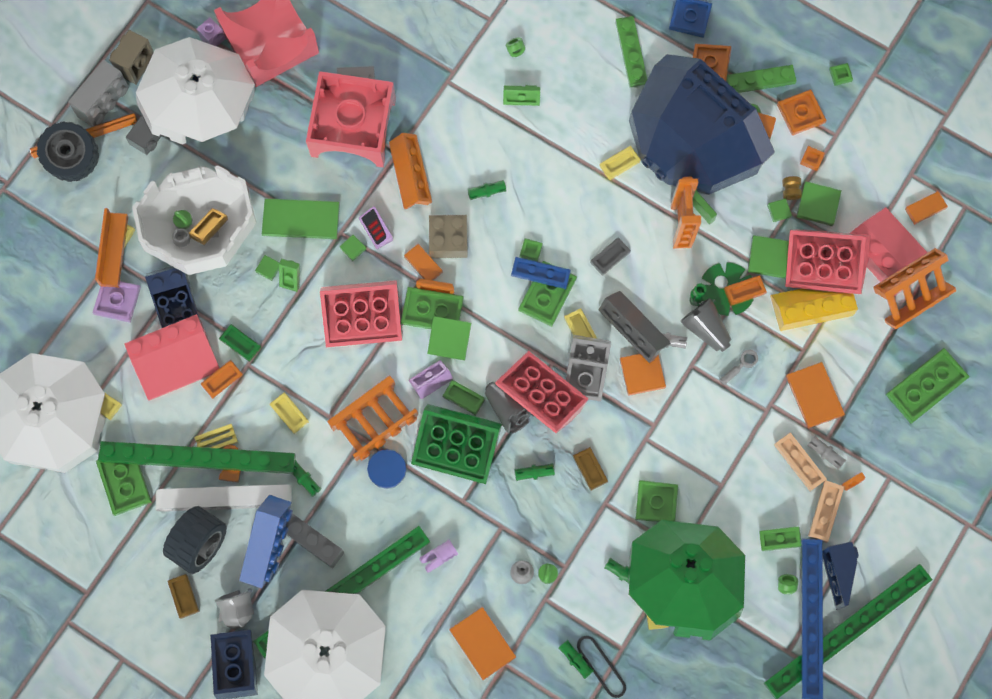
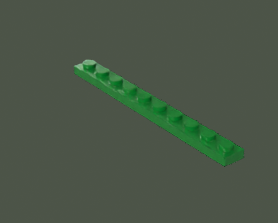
[98,441,296,474]
[253,526,431,658]
[764,564,933,699]

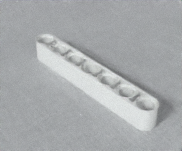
[155,485,292,511]

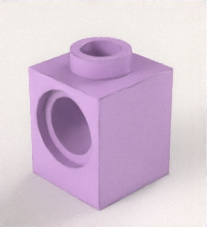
[196,18,225,46]

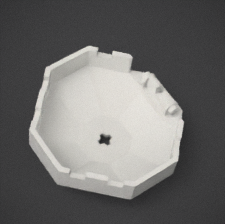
[136,37,255,144]
[132,166,256,275]
[0,353,106,473]
[264,590,386,699]

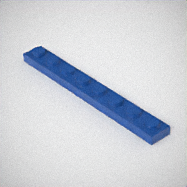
[802,539,823,699]

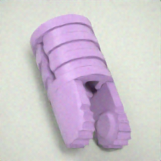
[419,540,458,573]

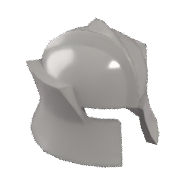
[215,588,254,629]

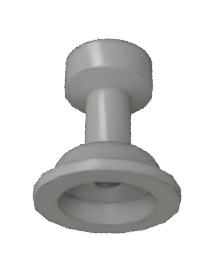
[510,561,534,584]

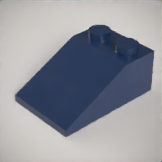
[822,542,859,610]
[210,630,258,699]

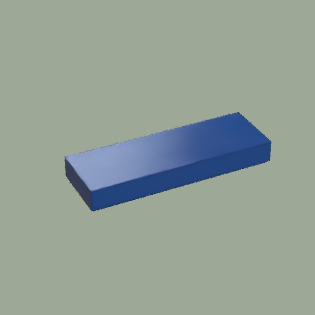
[511,257,571,289]

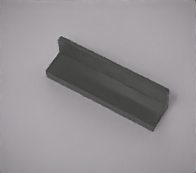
[598,291,671,363]

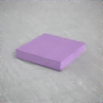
[93,281,141,323]

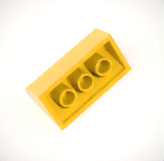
[770,288,858,331]

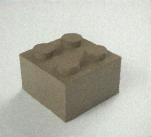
[109,30,154,85]
[429,215,468,258]

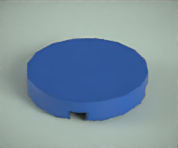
[367,449,407,489]

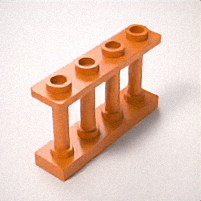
[671,177,701,249]
[873,248,956,329]
[327,375,418,461]

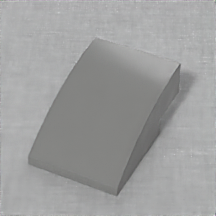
[566,335,611,401]

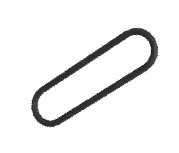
[577,636,626,698]

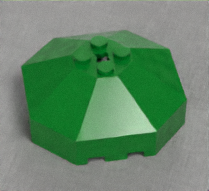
[627,520,746,640]

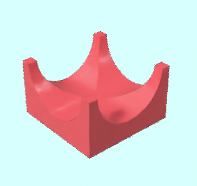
[214,0,319,87]
[306,71,396,168]

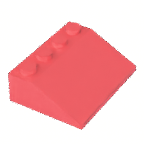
[849,207,928,297]
[785,229,871,294]
[320,280,402,347]
[124,314,219,401]
[495,351,588,433]

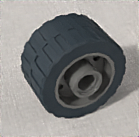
[37,121,99,182]
[163,506,227,574]

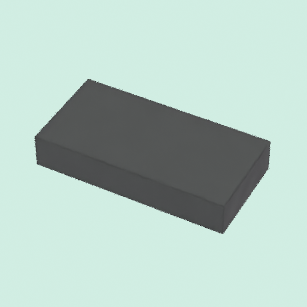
[590,237,631,276]

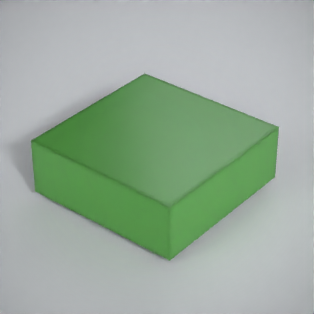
[829,63,853,86]
[767,199,792,222]
[340,235,366,261]
[520,238,543,262]
[255,255,279,281]

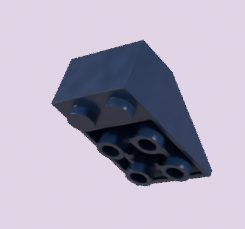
[145,266,199,328]

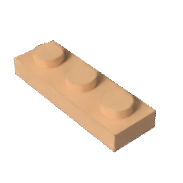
[774,432,827,491]
[808,480,844,543]

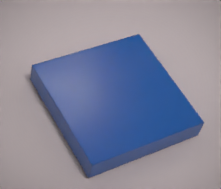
[669,0,712,38]

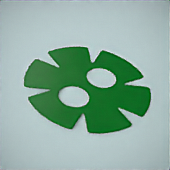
[700,262,754,316]

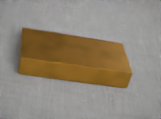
[188,208,228,245]
[573,447,608,491]
[167,574,200,619]

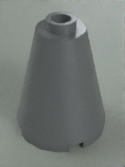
[681,298,731,352]
[485,382,534,434]

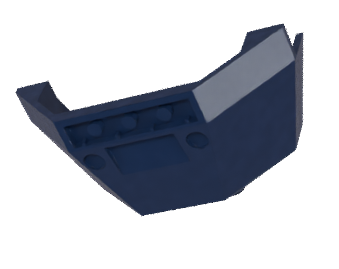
[629,54,775,195]

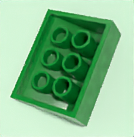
[411,404,502,484]

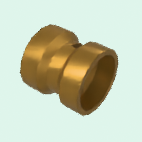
[782,176,802,200]

